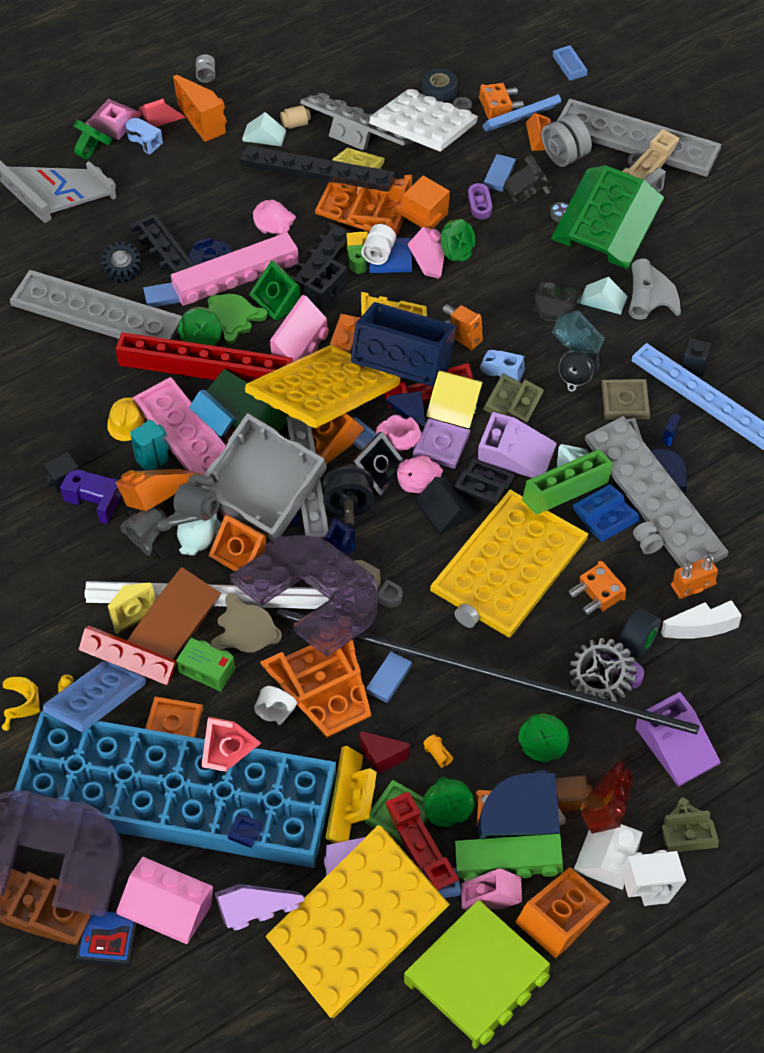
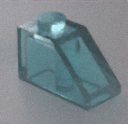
[552,310,605,355]

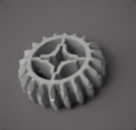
[570,638,637,702]

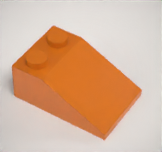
[173,75,227,142]
[289,413,364,465]
[115,469,202,511]
[515,867,610,958]

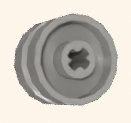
[541,114,592,167]

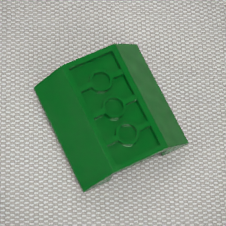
[551,165,664,269]

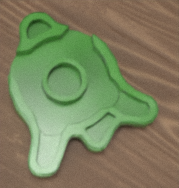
[208,294,268,344]

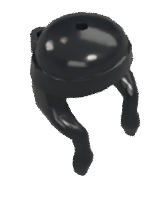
[558,346,602,392]

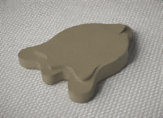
[211,593,282,654]

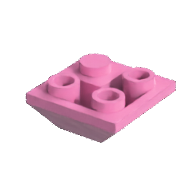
[86,99,141,140]

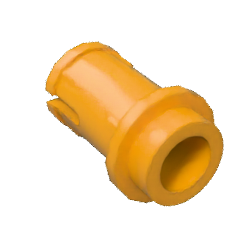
[423,735,453,768]

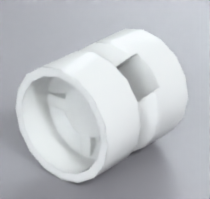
[361,224,396,265]

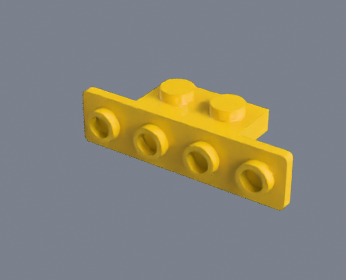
[326,746,377,843]

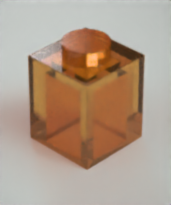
[556,776,593,812]

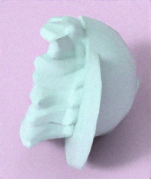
[177,513,221,555]

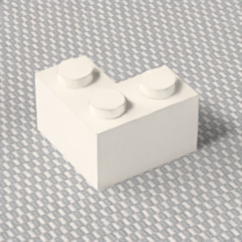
[620,850,686,906]

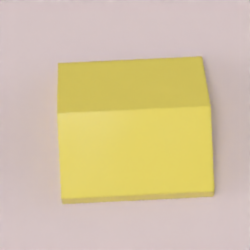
[332,147,385,169]
[108,583,156,634]

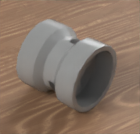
[196,54,215,83]
[633,521,664,554]

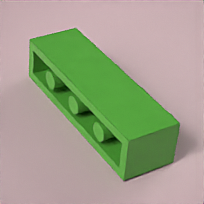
[522,449,613,515]
[455,834,563,881]

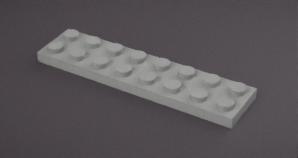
[557,99,721,177]
[10,270,182,340]
[585,416,728,567]

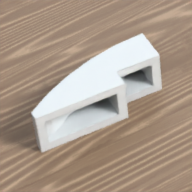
[661,601,742,638]

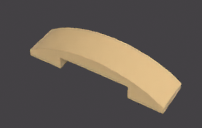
[622,129,679,180]

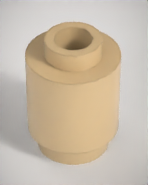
[280,105,311,129]

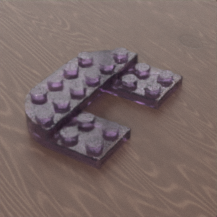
[230,535,378,657]
[0,791,123,918]

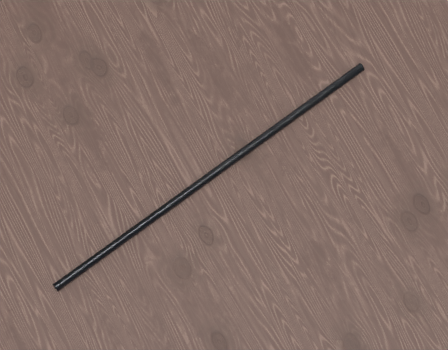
[276,609,700,735]

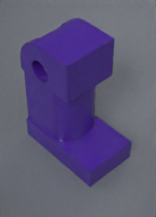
[60,470,122,524]

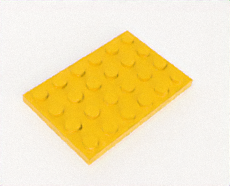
[245,344,400,428]
[430,490,588,638]
[266,825,450,1018]

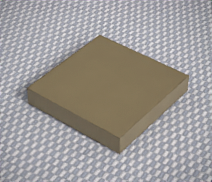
[601,379,650,420]

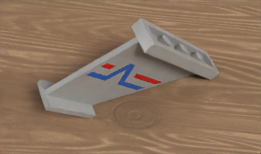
[0,161,117,223]

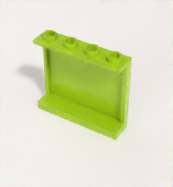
[404,899,550,1049]

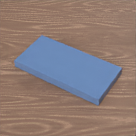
[43,660,146,732]

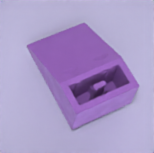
[636,692,720,787]

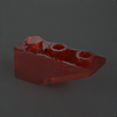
[581,761,633,834]

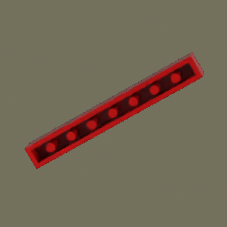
[116,332,293,383]

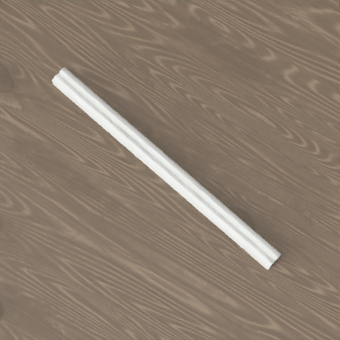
[85,581,372,610]

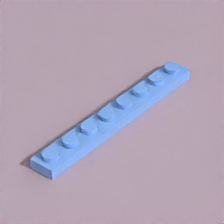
[632,343,764,450]

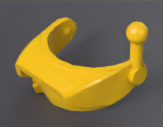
[2,677,40,731]

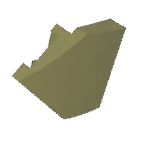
[662,797,719,852]

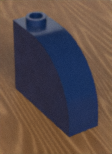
[478,770,560,839]

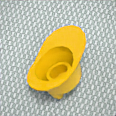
[108,398,145,441]

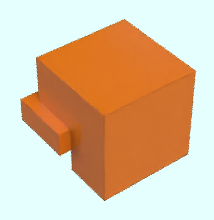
[396,176,450,229]

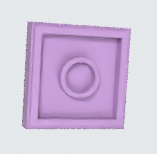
[413,418,471,469]

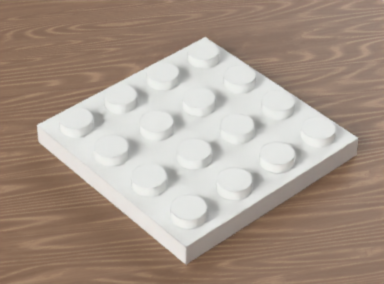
[369,89,478,152]

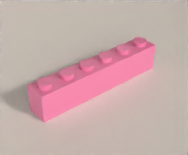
[171,232,299,306]

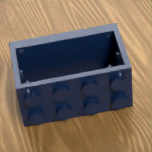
[350,302,457,386]

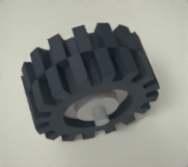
[102,241,141,283]

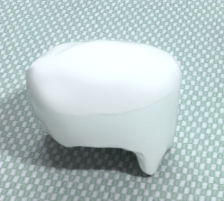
[254,686,297,725]

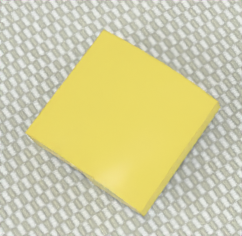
[426,370,482,428]

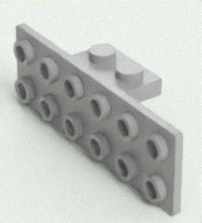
[300,93,415,150]

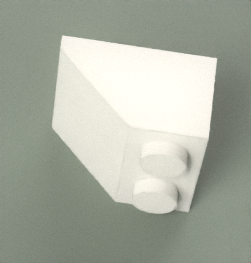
[574,823,643,890]

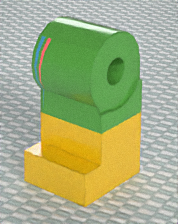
[347,231,368,274]

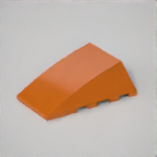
[315,175,412,236]
[260,621,371,738]

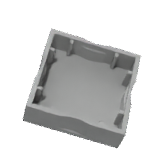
[197,413,327,543]

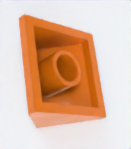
[209,514,268,578]

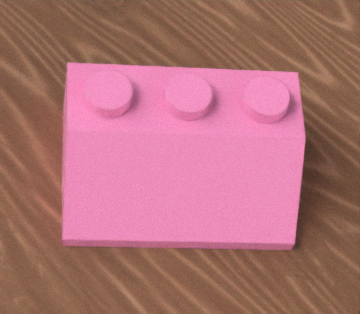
[270,295,329,362]
[117,857,213,944]

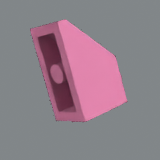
[407,227,445,279]
[461,868,522,910]

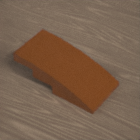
[127,567,222,659]
[0,866,100,946]

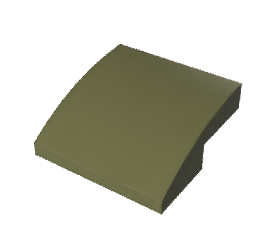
[483,373,544,424]

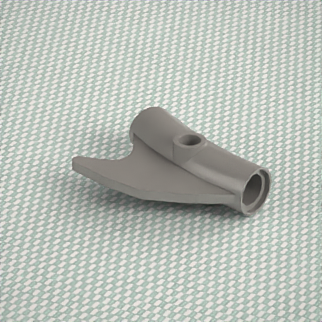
[629,259,681,320]

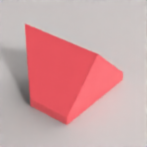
[138,99,185,127]
[202,717,261,771]

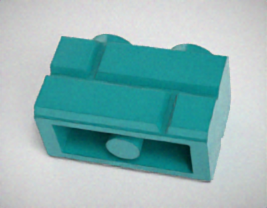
[130,420,170,470]

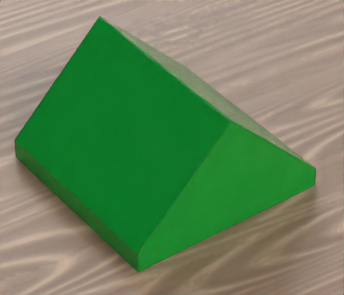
[249,260,301,320]

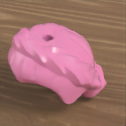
[253,200,296,236]
[376,414,421,451]
[397,455,443,493]

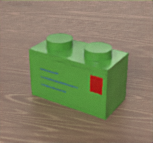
[176,638,236,691]

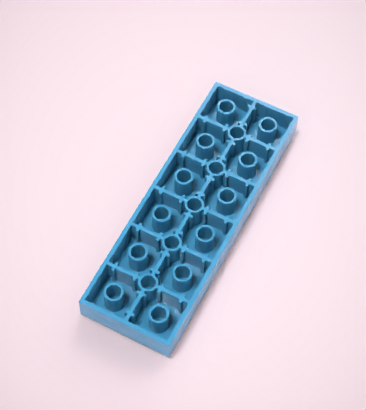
[11,711,337,868]

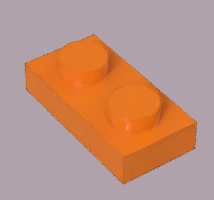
[330,314,360,354]

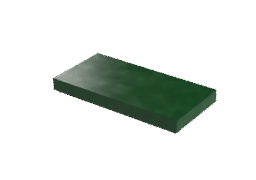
[207,369,289,435]

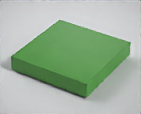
[365,780,428,845]

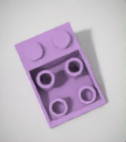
[478,412,557,478]
[214,884,305,930]

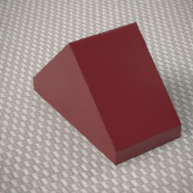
[360,731,410,775]

